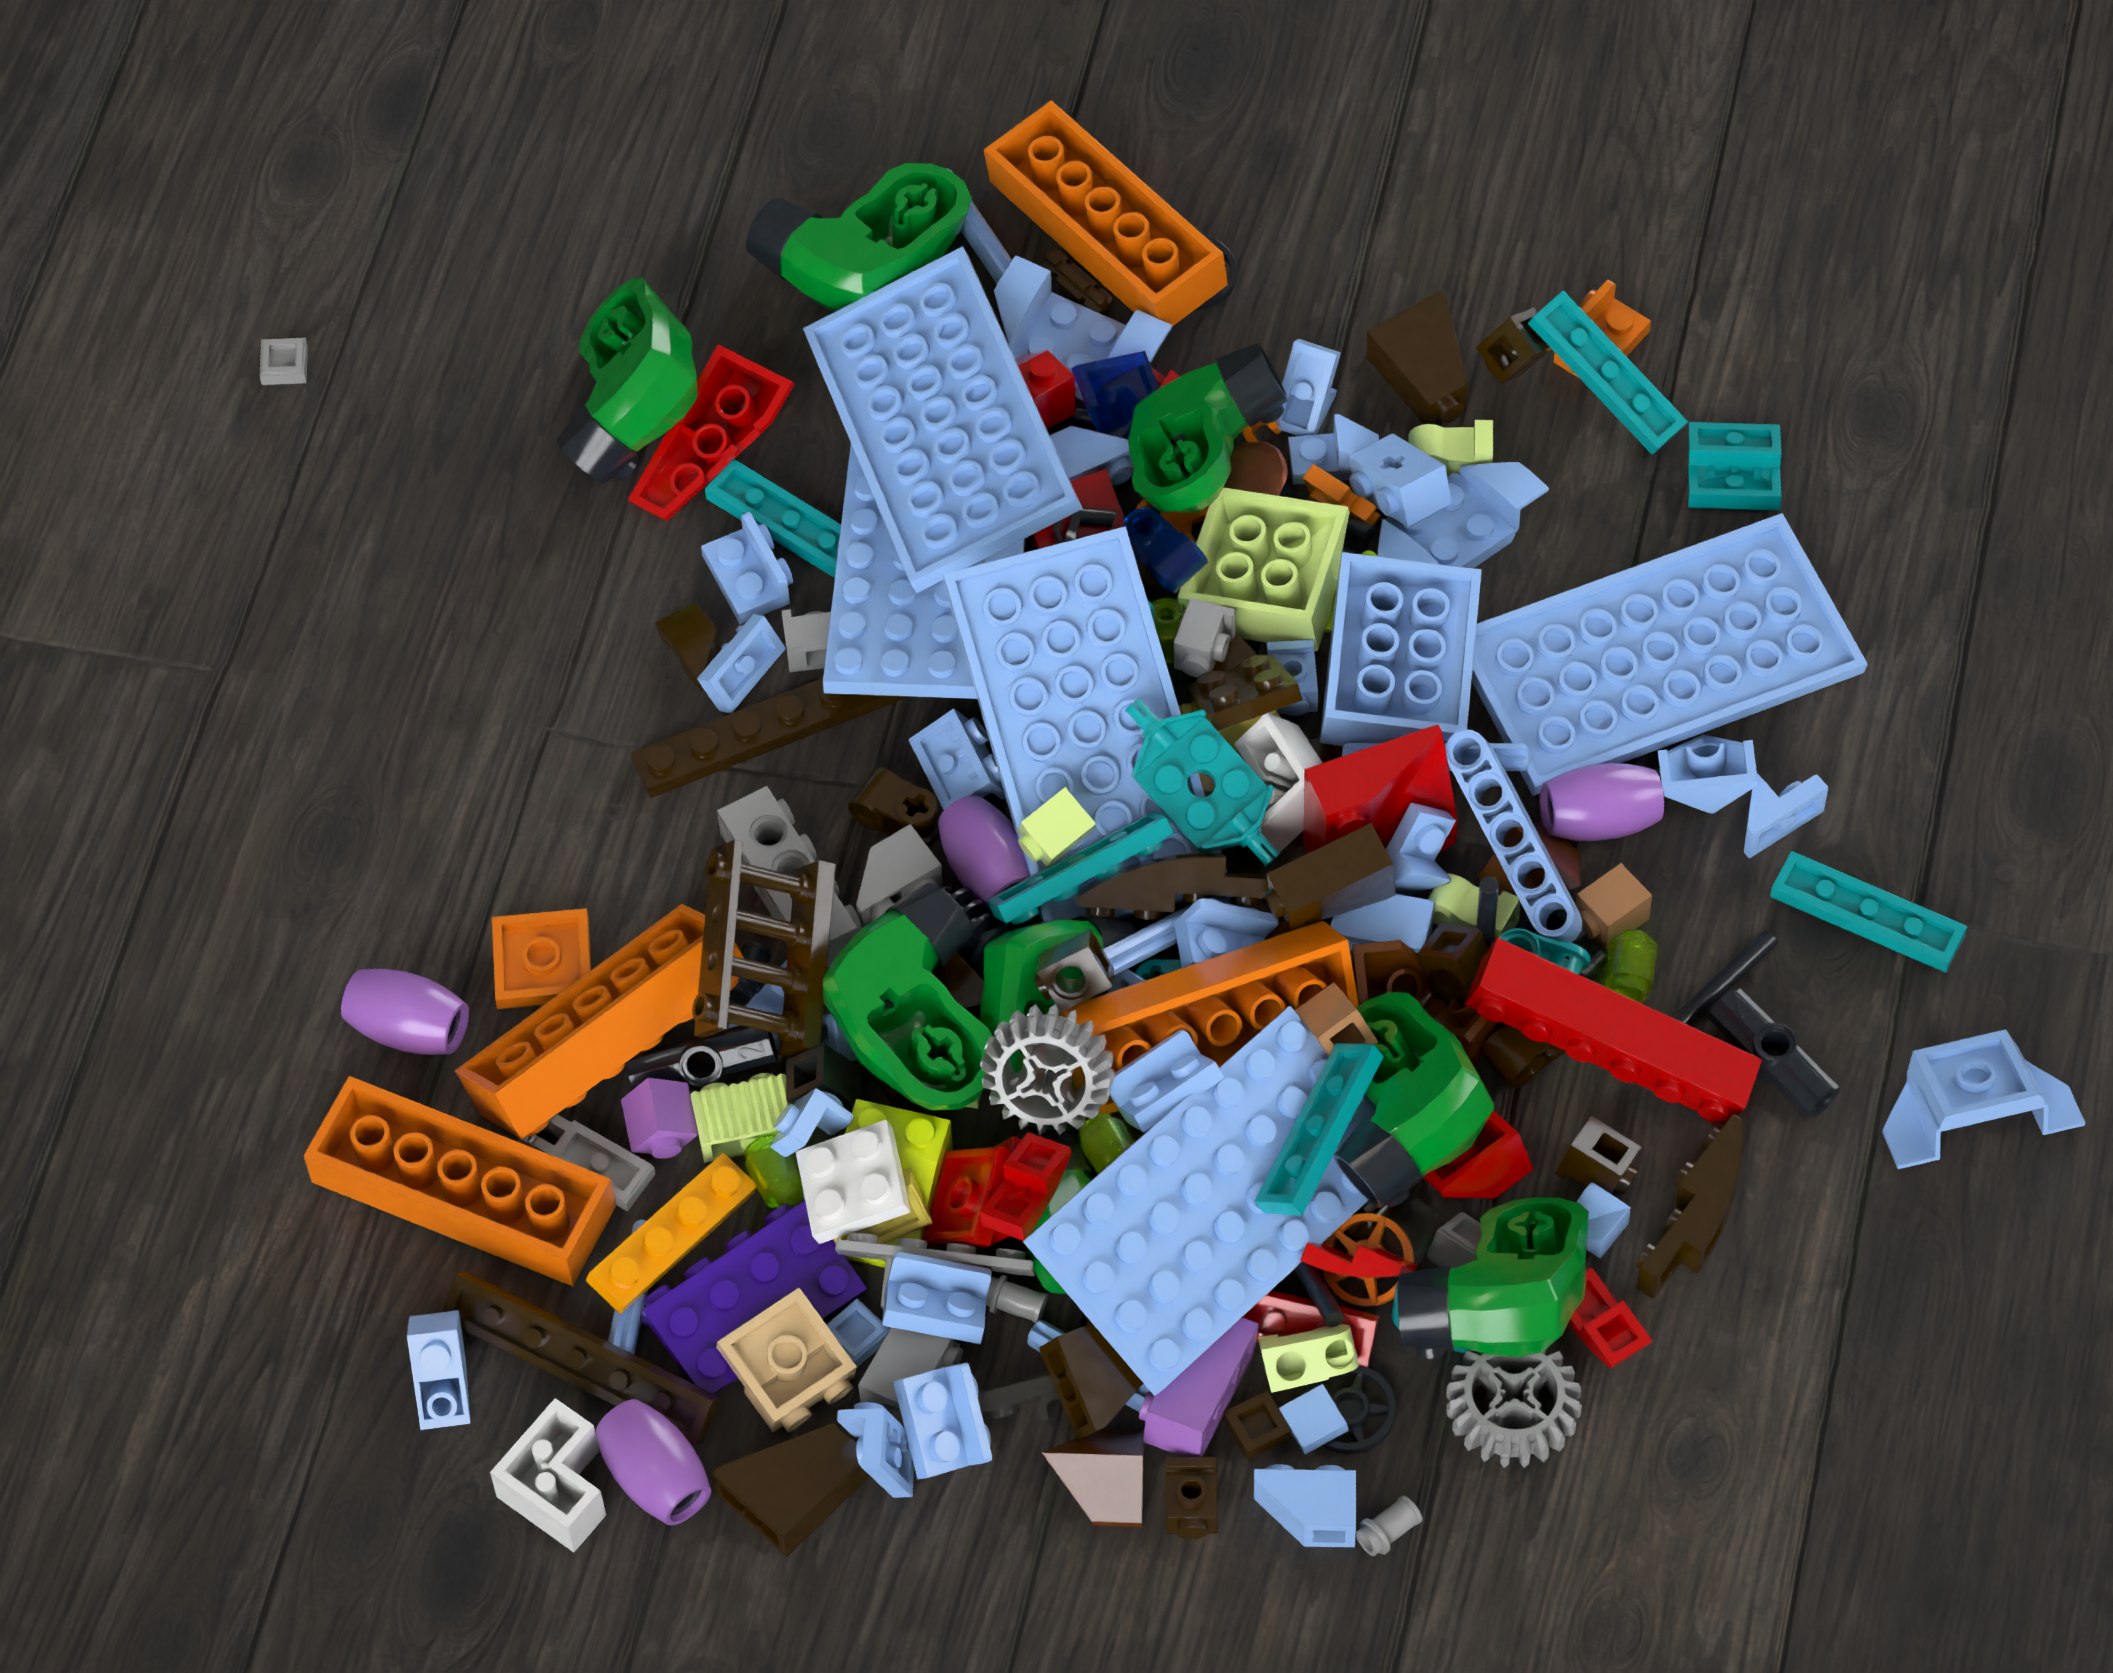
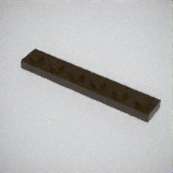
[631,678,907,798]
[443,1271,720,1446]

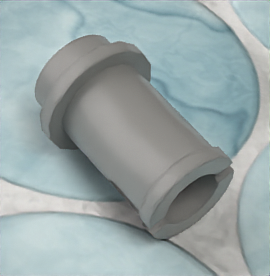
[986,1275,1048,1323]
[1356,1496,1422,1556]

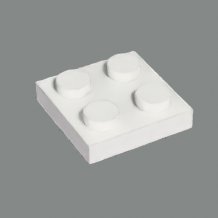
[795,1120,911,1244]

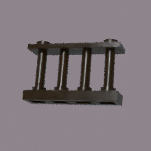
[692,840,835,1058]

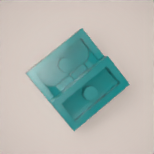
[1688,422,1782,510]

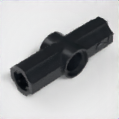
[1709,988,1839,1118]
[626,1026,778,1089]

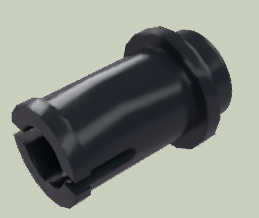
[729,941,772,1004]

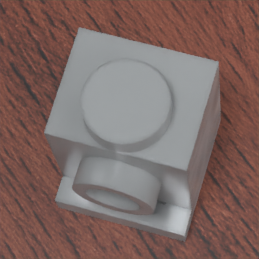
[1174,598,1235,677]
[781,609,831,672]

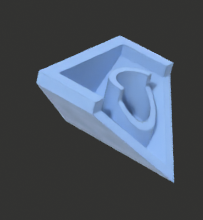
[1658,734,1758,814]

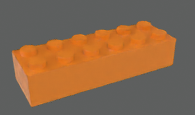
[984,100,1228,327]
[455,904,744,1140]
[1060,921,1359,1117]
[303,1076,617,1286]

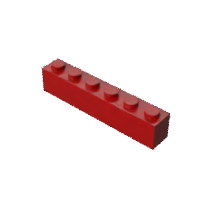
[1465,938,1762,1124]

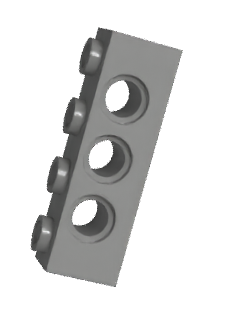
[717,786,862,967]

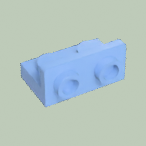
[701,512,793,624]
[908,709,1006,810]
[1174,899,1279,968]
[1109,1030,1225,1133]
[882,1252,992,1344]
[893,1363,992,1479]
[837,1402,914,1498]

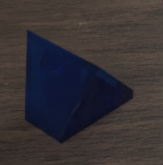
[1071,351,1159,439]

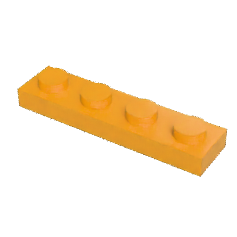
[586,1152,758,1314]

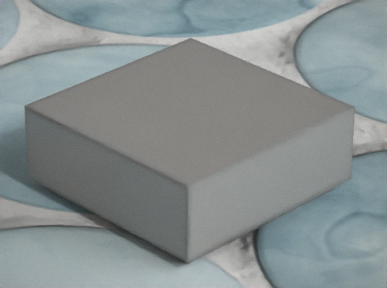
[260,338,308,385]

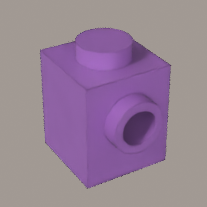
[621,1078,698,1159]

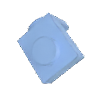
[770,1088,854,1158]

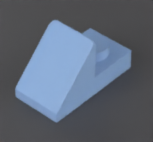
[1276,339,1341,436]
[1288,414,1379,485]
[1744,774,1828,859]
[1386,803,1456,896]

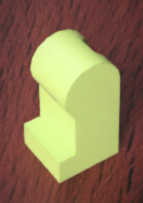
[1408,420,1493,477]
[1427,874,1520,940]
[1258,1324,1359,1393]

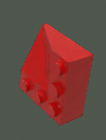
[1303,724,1457,854]

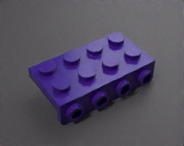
[640,1201,867,1395]

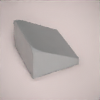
[1427,1211,1481,1269]

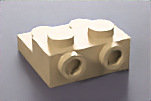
[716,1288,857,1432]

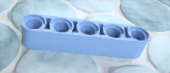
[1445,730,1582,943]

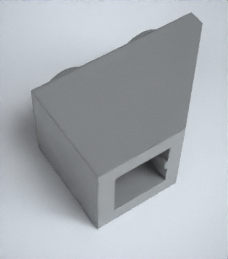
[856,824,943,928]

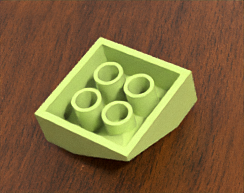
[1178,487,1350,651]

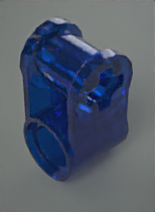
[1122,508,1208,594]

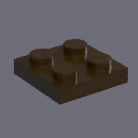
[1185,655,1303,731]

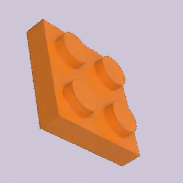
[492,908,591,1009]

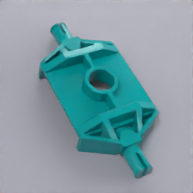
[1125,697,1280,867]

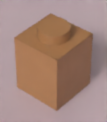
[1576,863,1652,950]
[1294,982,1378,1057]

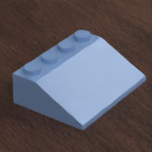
[1320,552,1482,746]

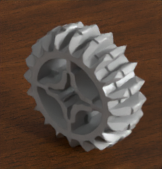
[980,1004,1115,1135]
[1446,1350,1582,1468]

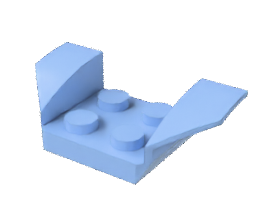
[994,255,1172,403]
[1378,462,1549,568]
[1882,1029,2085,1169]

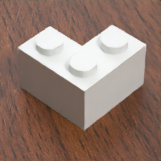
[1234,713,1322,852]
[490,1398,606,1552]

